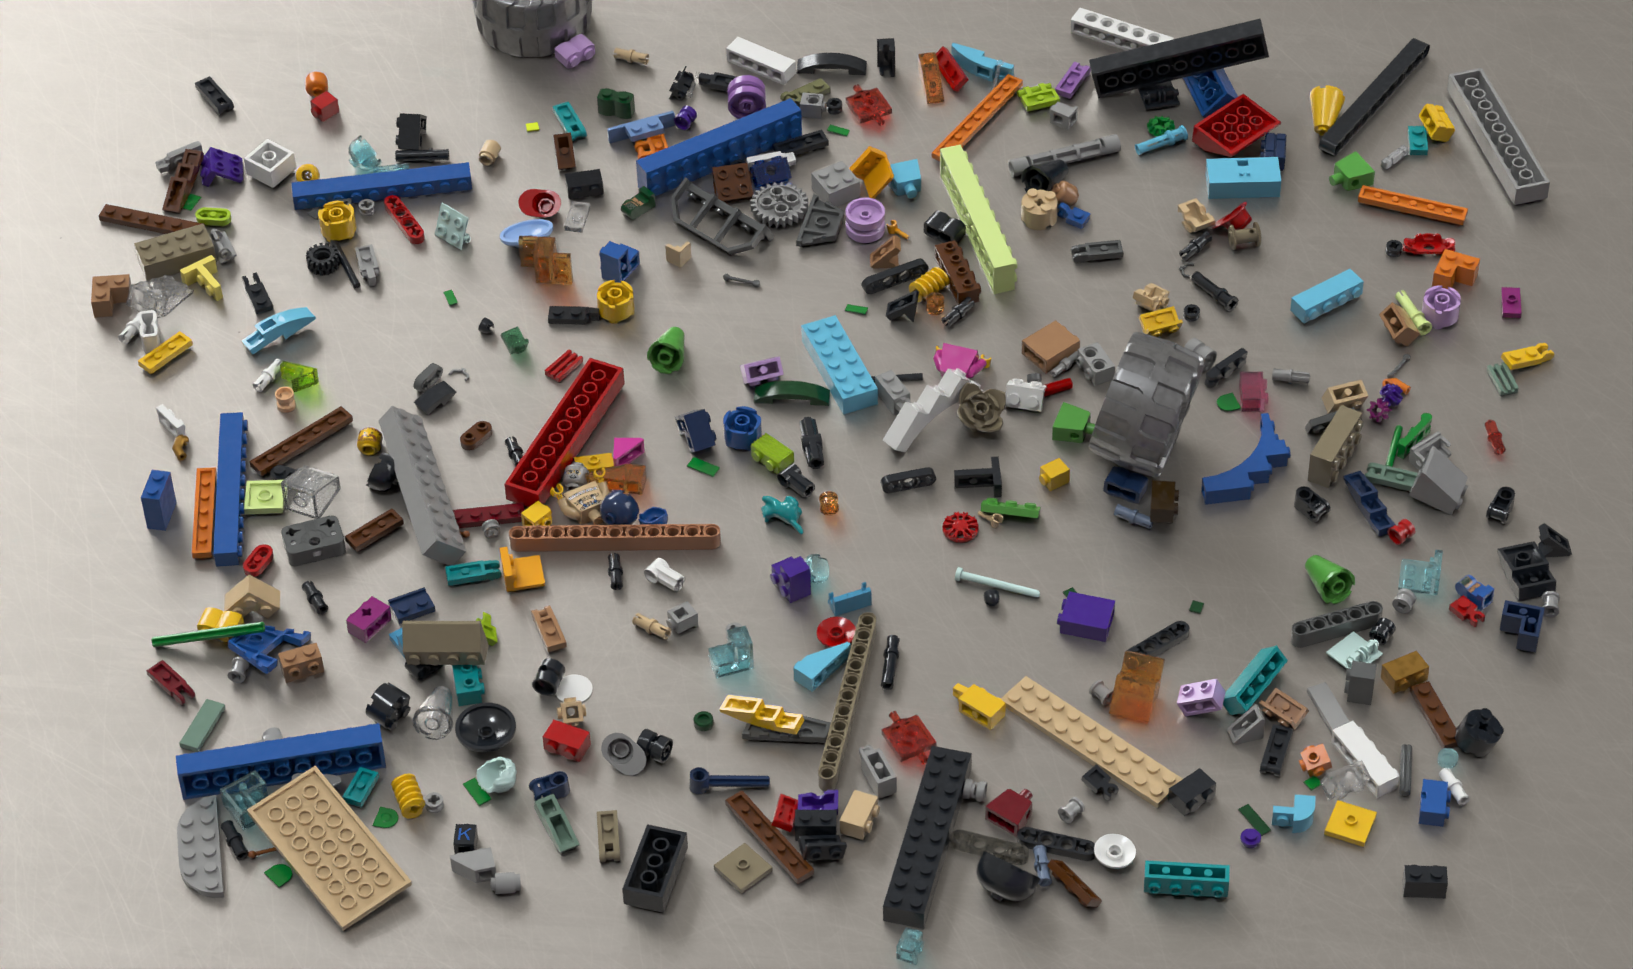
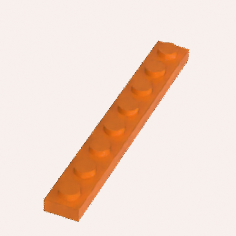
[932,74,1023,161]

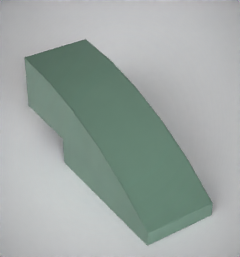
[534,794,580,853]

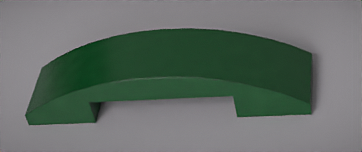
[754,381,830,406]

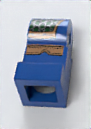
[1455,575,1494,611]

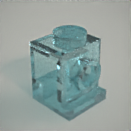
[896,927,924,965]

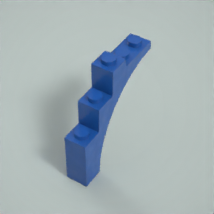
[1201,413,1291,505]

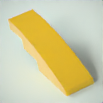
[719,695,804,735]

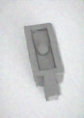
[155,141,203,173]
[355,244,379,286]

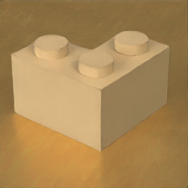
[224,575,280,619]

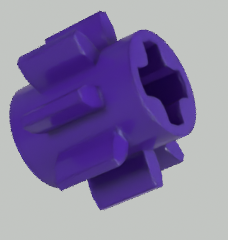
[1380,384,1403,407]

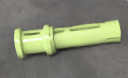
[1395,290,1432,336]

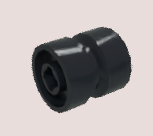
[532,658,565,696]
[637,729,673,763]

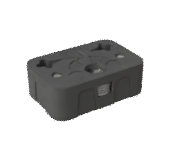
[281,515,346,567]

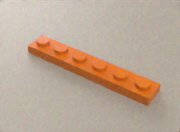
[1358,185,1468,225]
[192,467,217,559]

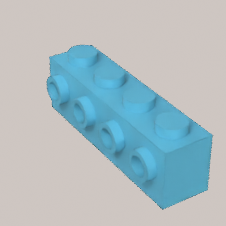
[1290,269,1364,323]

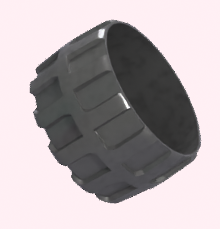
[472,0,592,57]
[1089,332,1205,477]

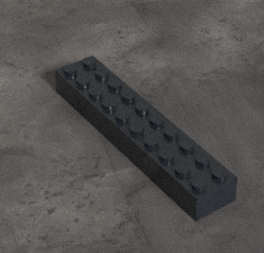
[1089,18,1269,98]
[883,746,972,929]

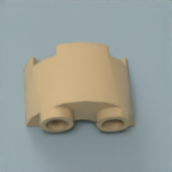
[1178,198,1215,233]
[1133,283,1170,312]

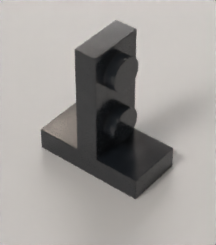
[954,456,1002,498]

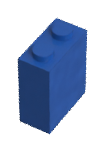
[141,470,177,531]

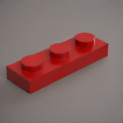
[932,46,969,92]

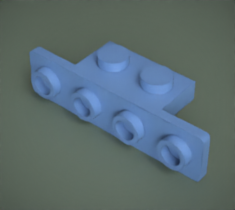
[607,111,675,143]

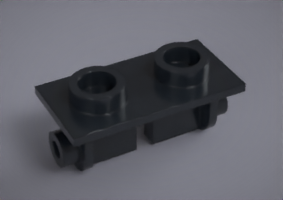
[669,66,694,100]

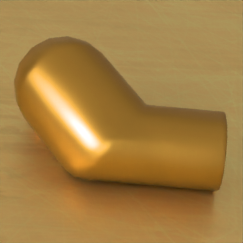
[172,434,189,461]

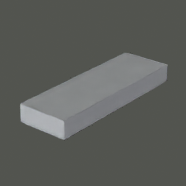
[1307,682,1349,733]

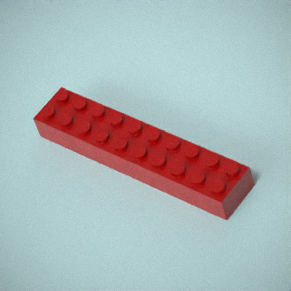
[504,358,625,507]

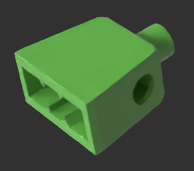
[1329,152,1375,191]
[1052,402,1095,443]

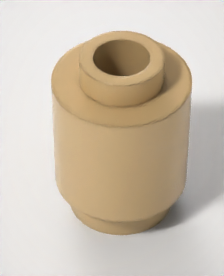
[479,140,501,166]

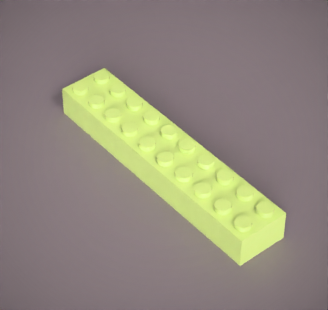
[940,144,1017,294]

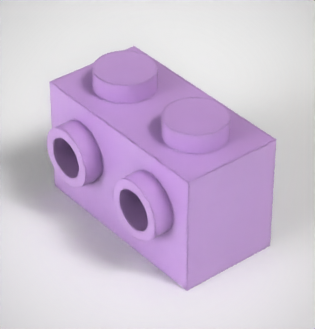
[740,356,784,386]
[1177,679,1226,716]

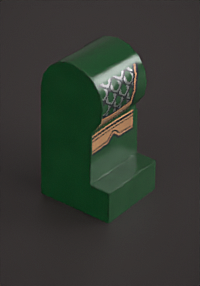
[621,186,656,220]

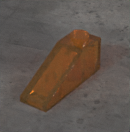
[918,52,944,104]
[585,463,647,495]

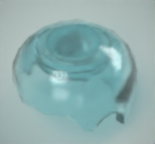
[804,554,829,584]

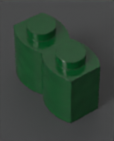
[597,88,635,119]

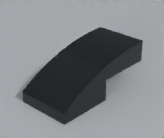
[414,381,457,415]

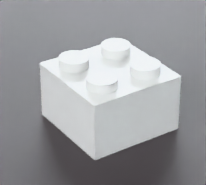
[244,139,296,188]

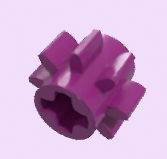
[1367,398,1392,422]

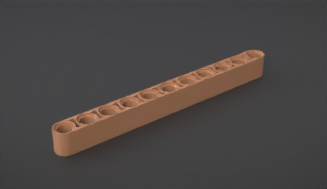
[509,524,721,552]

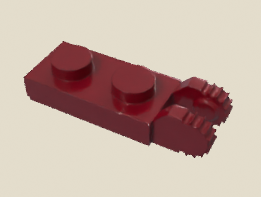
[146,660,196,705]

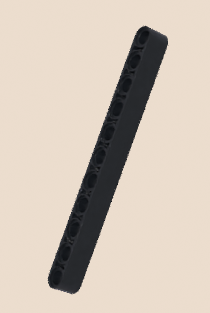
[1318,38,1430,156]

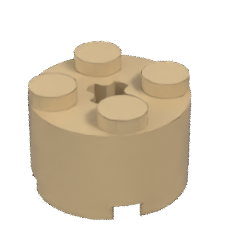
[1021,188,1058,230]

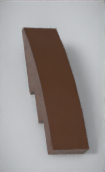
[162,149,204,213]

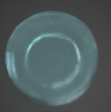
[1437,748,1458,769]

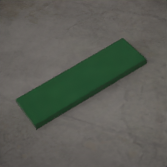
[1238,804,1271,836]

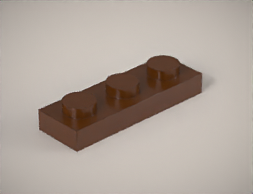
[345,508,404,552]
[1047,859,1102,907]

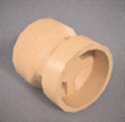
[275,387,296,413]

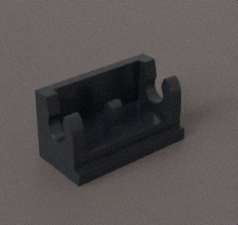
[877,38,895,77]

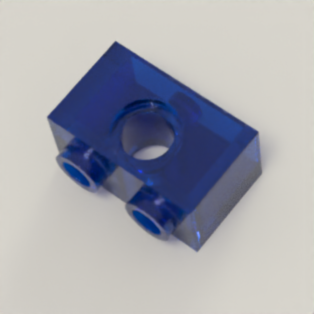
[750,156,792,188]

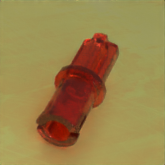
[1484,419,1506,455]

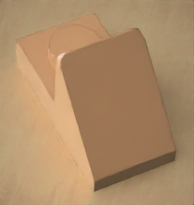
[870,235,901,269]

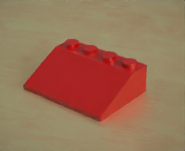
[1192,94,1281,157]

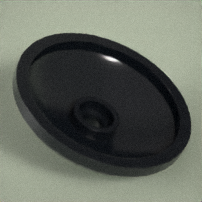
[455,702,516,752]

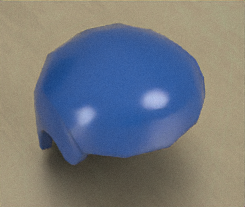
[638,507,668,524]

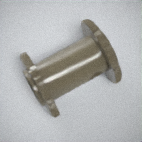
[1228,222,1262,250]

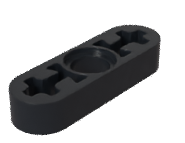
[880,467,936,493]

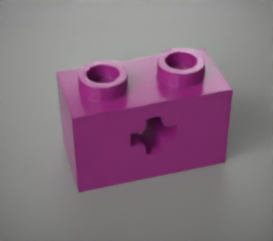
[346,596,392,643]

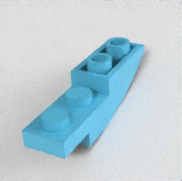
[951,43,1014,82]
[242,307,316,355]

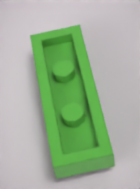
[981,498,1041,518]

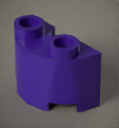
[798,790,839,815]

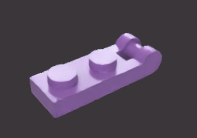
[1055,62,1091,99]

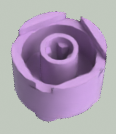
[1422,286,1461,330]

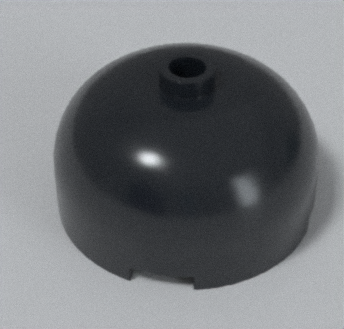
[976,851,1041,902]

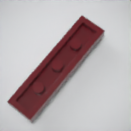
[453,503,524,529]

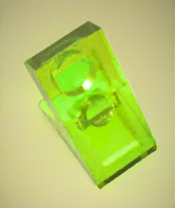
[280,361,319,392]

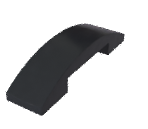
[797,53,867,75]

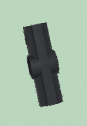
[800,417,824,469]

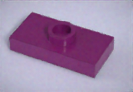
[1501,287,1522,318]

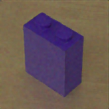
[1057,591,1115,642]

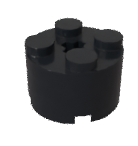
[366,682,411,731]
[1455,708,1504,757]

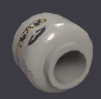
[563,462,589,491]

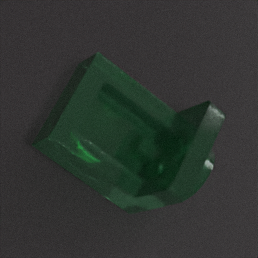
[500,326,529,355]

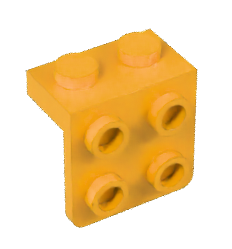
[849,146,894,199]

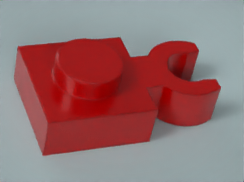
[1449,595,1485,627]

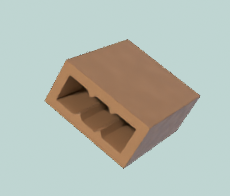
[1022,320,1080,374]

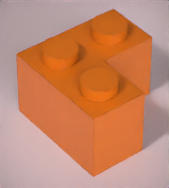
[1432,249,1480,289]

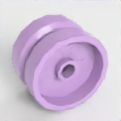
[846,198,885,243]

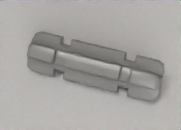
[1381,145,1409,169]

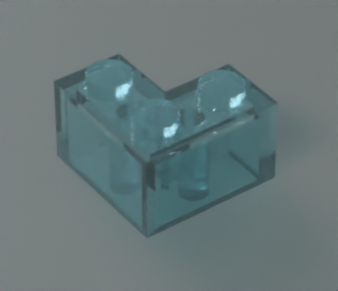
[708,626,754,678]
[220,770,268,831]

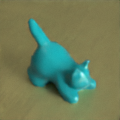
[761,496,804,535]

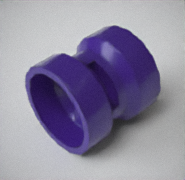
[674,106,697,130]

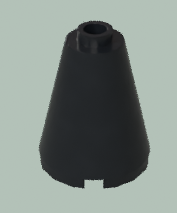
[1021,160,1068,192]

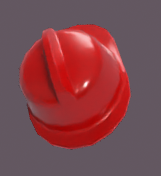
[518,189,561,218]
[1211,202,1252,230]

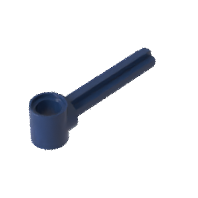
[689,767,770,795]

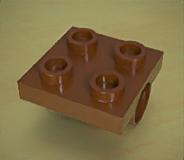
[712,163,754,202]

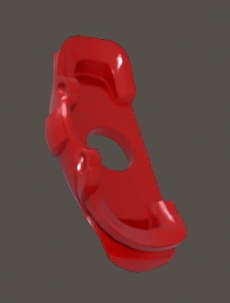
[1402,233,1456,254]

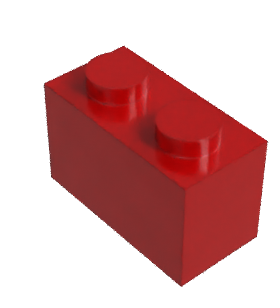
[542,719,591,762]

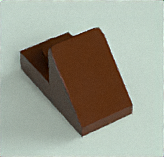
[553,132,576,171]

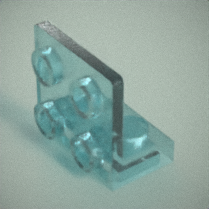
[1398,550,1443,595]

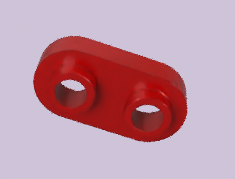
[243,544,274,577]

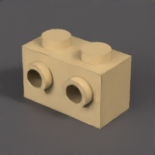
[1321,379,1368,414]
[840,790,880,840]

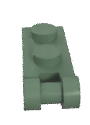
[1365,463,1417,491]

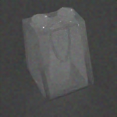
[281,465,341,519]

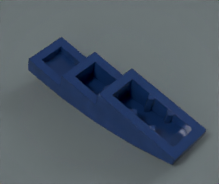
[1343,470,1396,536]

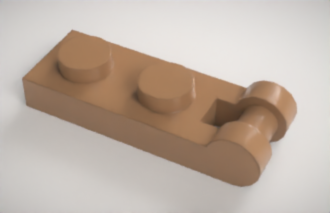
[531,605,567,652]

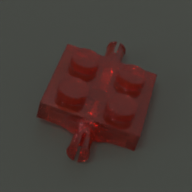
[846,84,892,126]
[881,711,937,764]

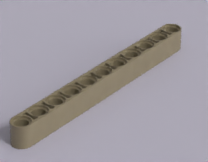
[818,612,877,791]

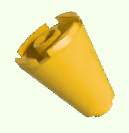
[1310,85,1345,136]

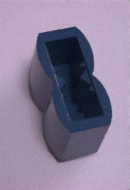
[1103,466,1149,503]

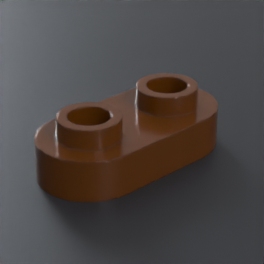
[460,421,492,451]

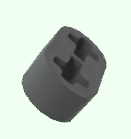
[413,363,443,393]

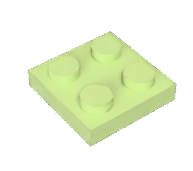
[244,480,286,514]

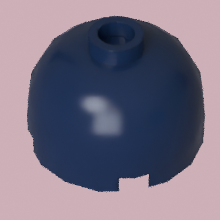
[600,490,639,525]

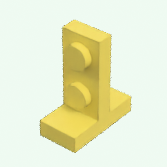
[180,255,223,301]

